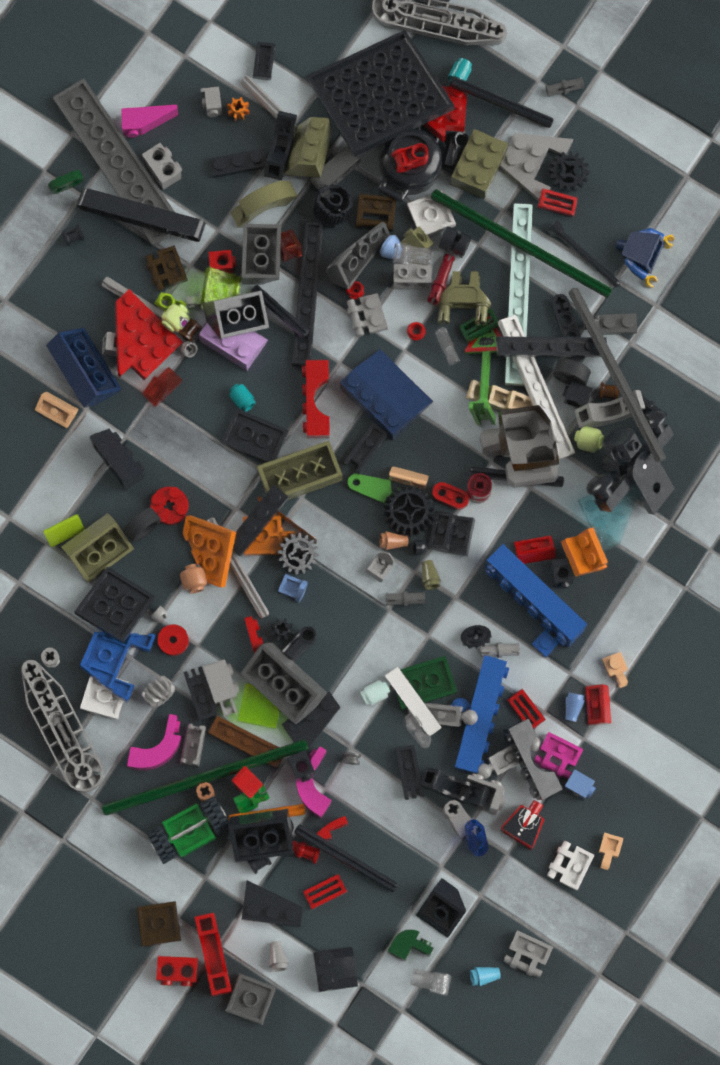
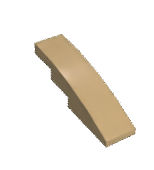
[466,380,533,410]

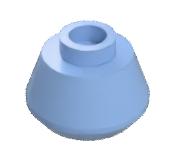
[380,235,404,259]

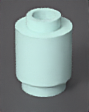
[360,680,390,705]

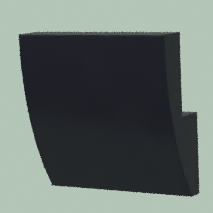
[428,511,475,556]

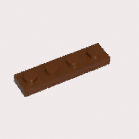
[208,716,283,769]

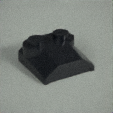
[313,947,358,992]

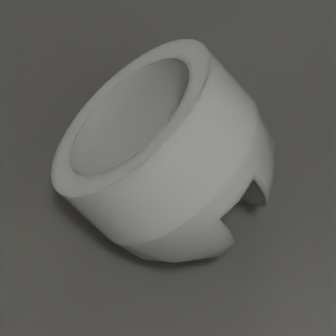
[181,341,197,357]
[150,606,167,623]

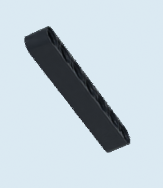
[77,188,206,242]

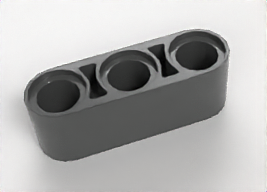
[310,146,362,190]

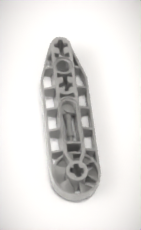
[372,0,507,46]
[21,660,104,793]

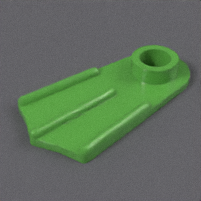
[348,474,392,503]

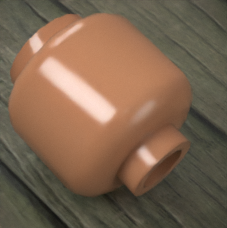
[180,564,207,594]

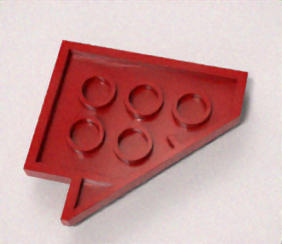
[423,86,467,141]
[115,289,183,380]

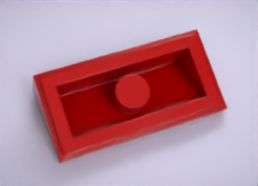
[514,535,556,564]
[585,684,611,725]

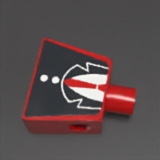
[500,800,545,850]

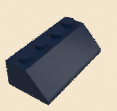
[46,328,122,408]

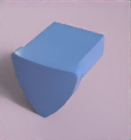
[278,574,308,603]

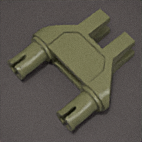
[437,271,491,326]

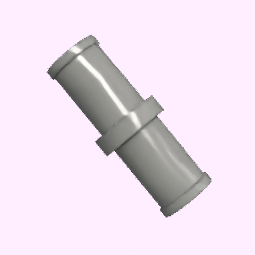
[480,642,520,658]

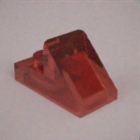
[142,367,183,407]

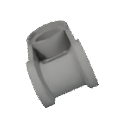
[443,800,477,839]

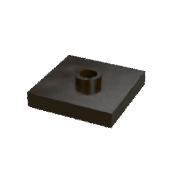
[137,901,182,947]

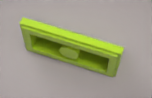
[43,514,85,547]

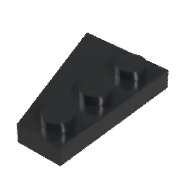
[281,691,340,753]

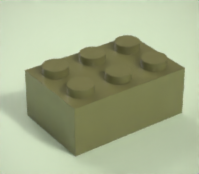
[451,129,508,199]

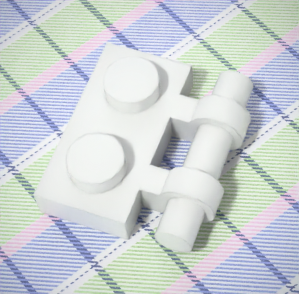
[547,840,594,891]

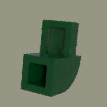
[387,930,434,962]

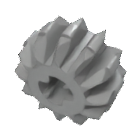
[142,676,175,708]

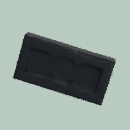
[253,42,276,80]

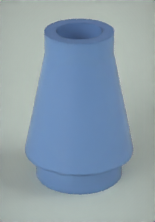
[565,692,584,722]

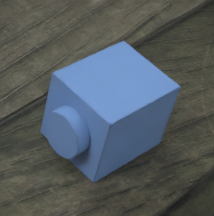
[563,770,595,800]

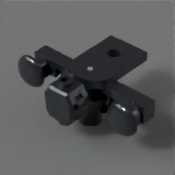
[586,410,675,515]

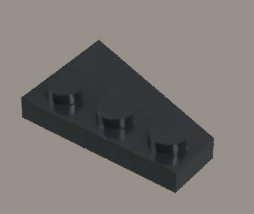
[242,880,303,927]

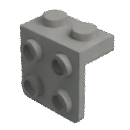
[466,773,506,815]

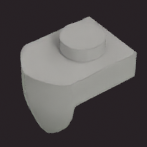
[365,552,393,583]

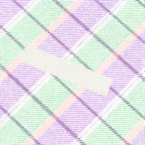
[385,667,442,736]

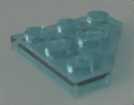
[578,486,638,552]

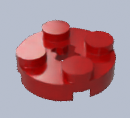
[150,487,189,526]

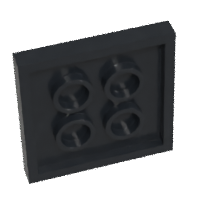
[74,567,155,644]

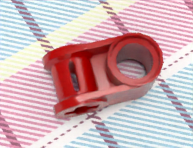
[391,143,429,173]

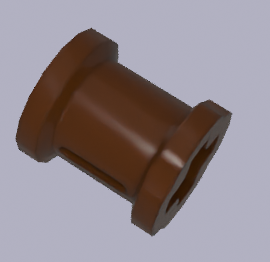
[178,318,202,342]
[599,382,619,399]

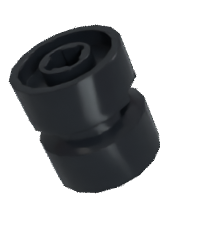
[438,226,472,258]

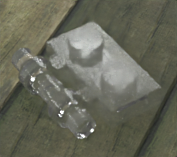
[403,713,431,748]

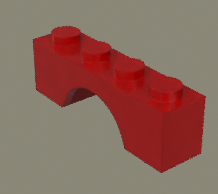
[302,360,330,439]
[195,912,232,997]

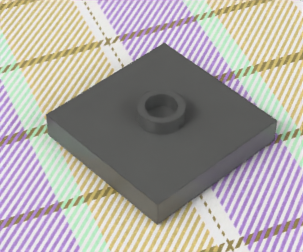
[225,973,277,1025]

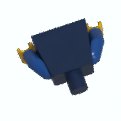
[616,228,675,288]

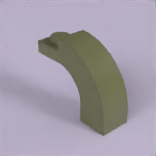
[230,181,298,228]

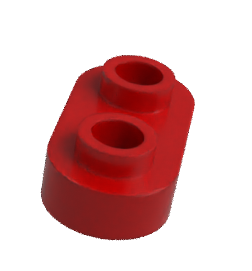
[432,482,469,510]
[244,616,263,654]

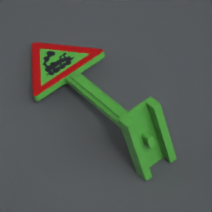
[465,316,502,425]

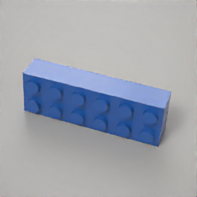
[485,544,587,647]

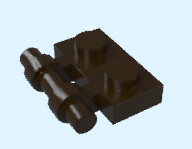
[145,245,188,291]

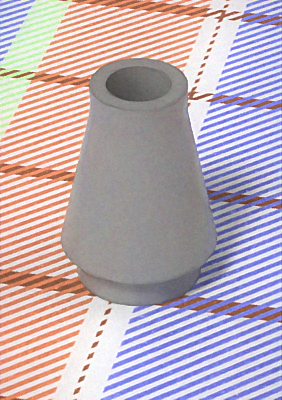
[269,941,289,972]

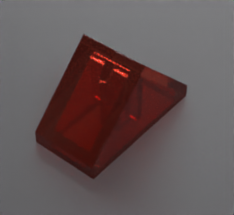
[280,229,302,262]

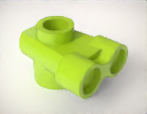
[154,292,187,312]

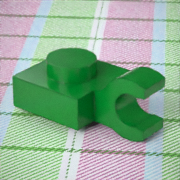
[233,785,270,813]

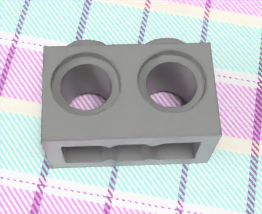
[142,143,182,190]
[393,264,432,289]

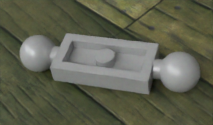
[407,703,478,727]
[476,737,541,779]

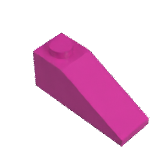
[121,105,178,138]

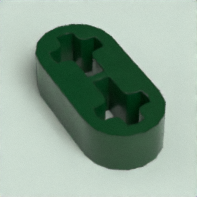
[48,170,84,194]

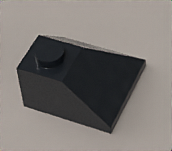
[416,878,467,938]

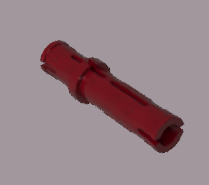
[427,254,455,305]

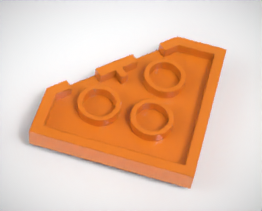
[183,515,236,588]

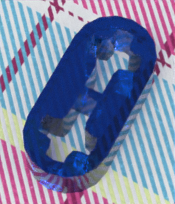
[465,819,489,857]

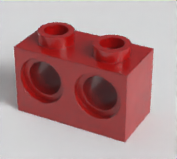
[156,956,198,987]

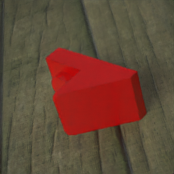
[231,766,263,798]

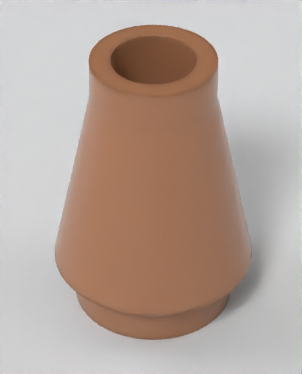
[379,531,408,550]

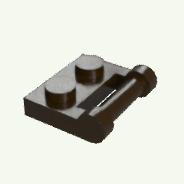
[356,194,396,231]

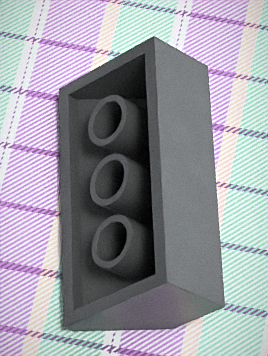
[240,643,327,724]

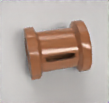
[196,782,215,802]

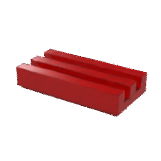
[537,188,578,217]
[507,689,546,729]
[303,874,347,910]

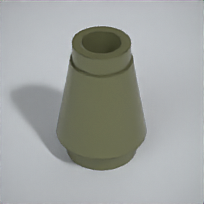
[422,560,441,590]

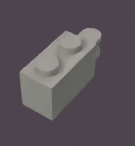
[203,659,240,718]

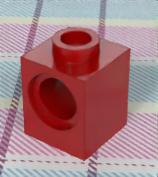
[209,250,236,276]

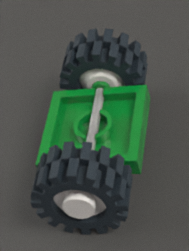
[146,796,229,864]

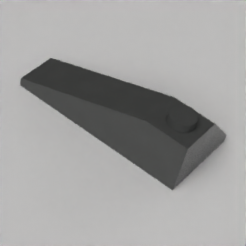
[326,222,390,289]

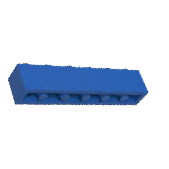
[454,655,509,774]

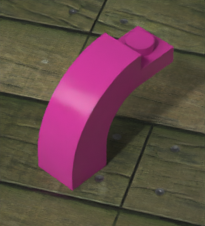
[127,714,182,771]
[296,747,331,819]

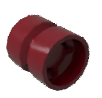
[466,473,492,504]

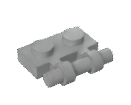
[347,293,388,337]
[503,930,553,978]

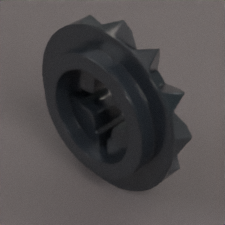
[460,625,492,649]

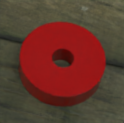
[158,624,189,656]

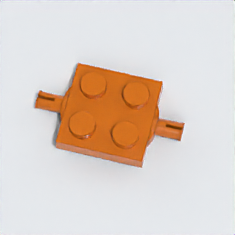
[243,516,295,556]

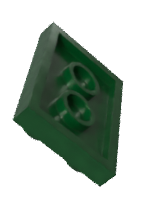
[395,656,457,710]

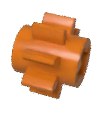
[227,97,250,121]

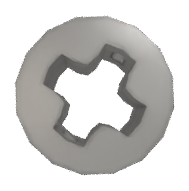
[41,648,60,668]

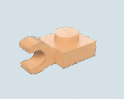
[602,652,628,688]
[599,833,624,870]

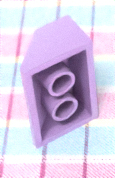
[199,323,268,371]

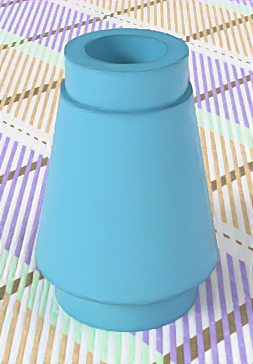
[470,967,501,987]

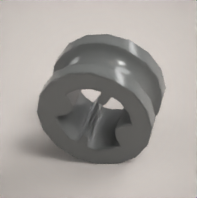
[343,752,361,765]

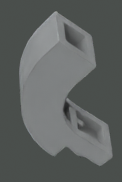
[574,390,645,428]

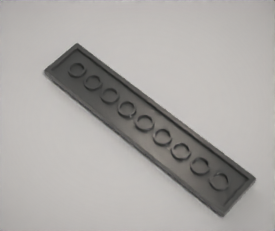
[53,78,175,247]

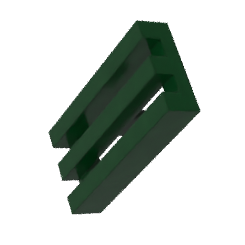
[459,308,499,343]

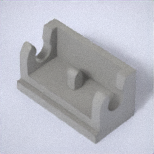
[180,724,206,768]

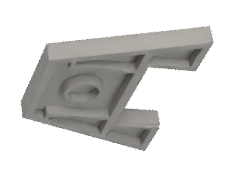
[500,133,573,203]

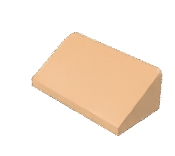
[35,392,78,428]
[389,467,429,489]

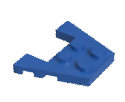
[80,632,156,703]

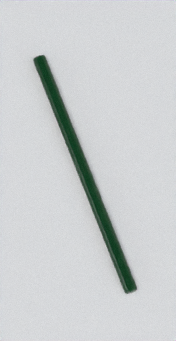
[431,189,612,298]
[102,740,308,816]

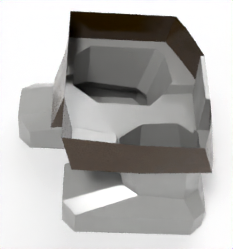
[480,405,559,488]

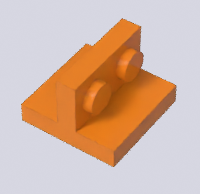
[561,528,608,577]

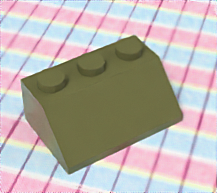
[284,117,333,178]
[62,513,134,583]

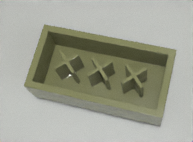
[257,440,342,501]

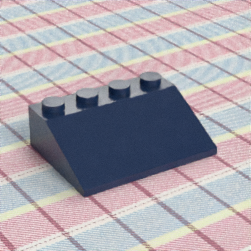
[340,350,433,440]

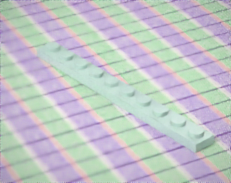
[505,204,532,386]

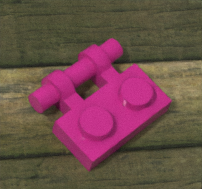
[534,732,583,779]

